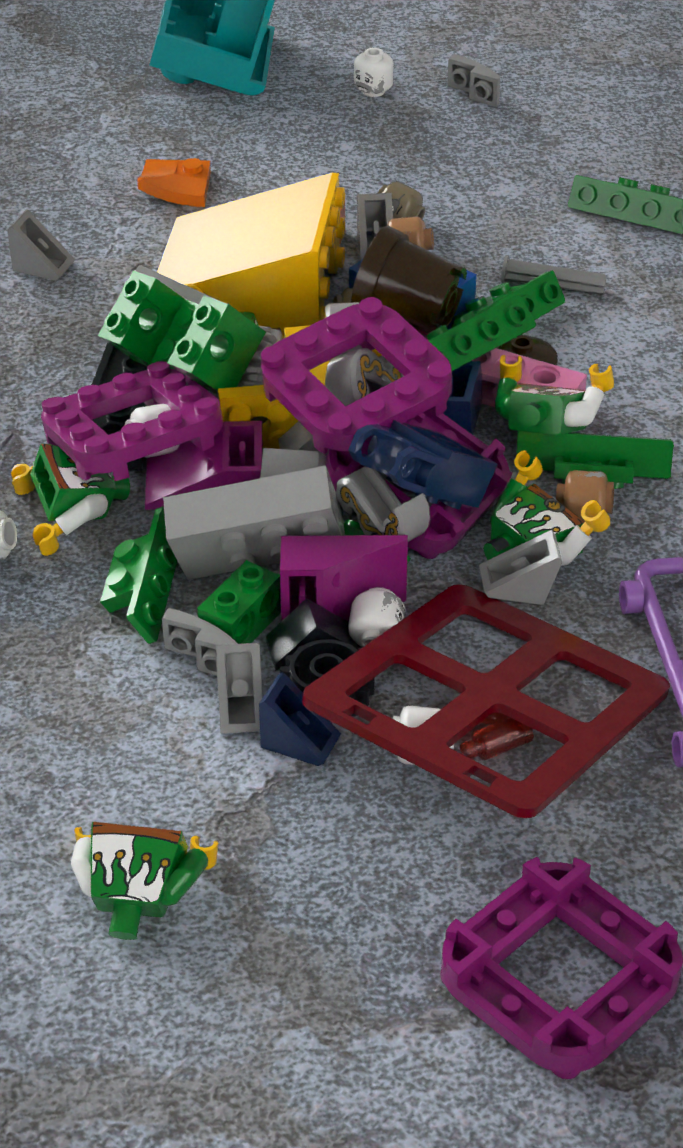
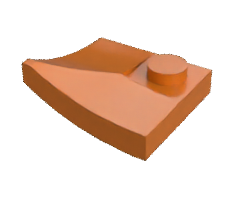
[137,158,211,207]

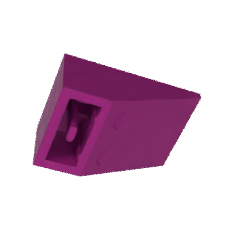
[145,421,263,510]
[280,535,408,622]

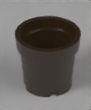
[351,225,467,333]

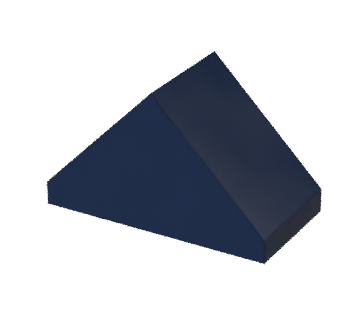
[259,672,341,766]

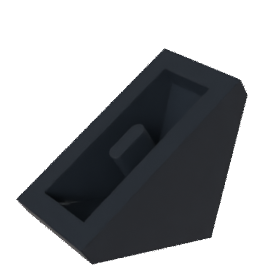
[266,598,358,671]

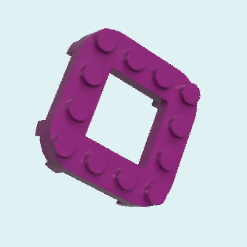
[261,297,452,454]
[41,361,225,481]
[325,410,513,559]
[441,857,683,1079]

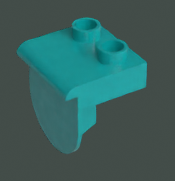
[149,0,275,95]

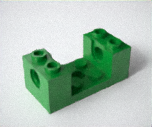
[97,270,266,394]

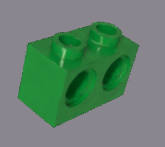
[197,560,281,644]

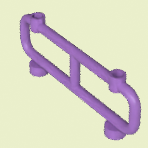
[619,557,683,768]

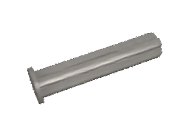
[501,255,606,294]

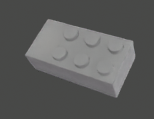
[163,466,345,580]

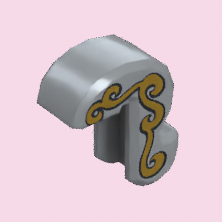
[325,348,403,406]
[336,467,430,542]

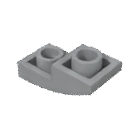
[447,54,501,107]
[162,607,238,675]

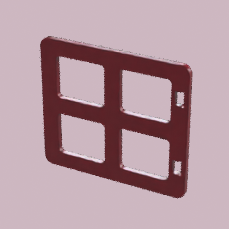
[302,584,670,818]

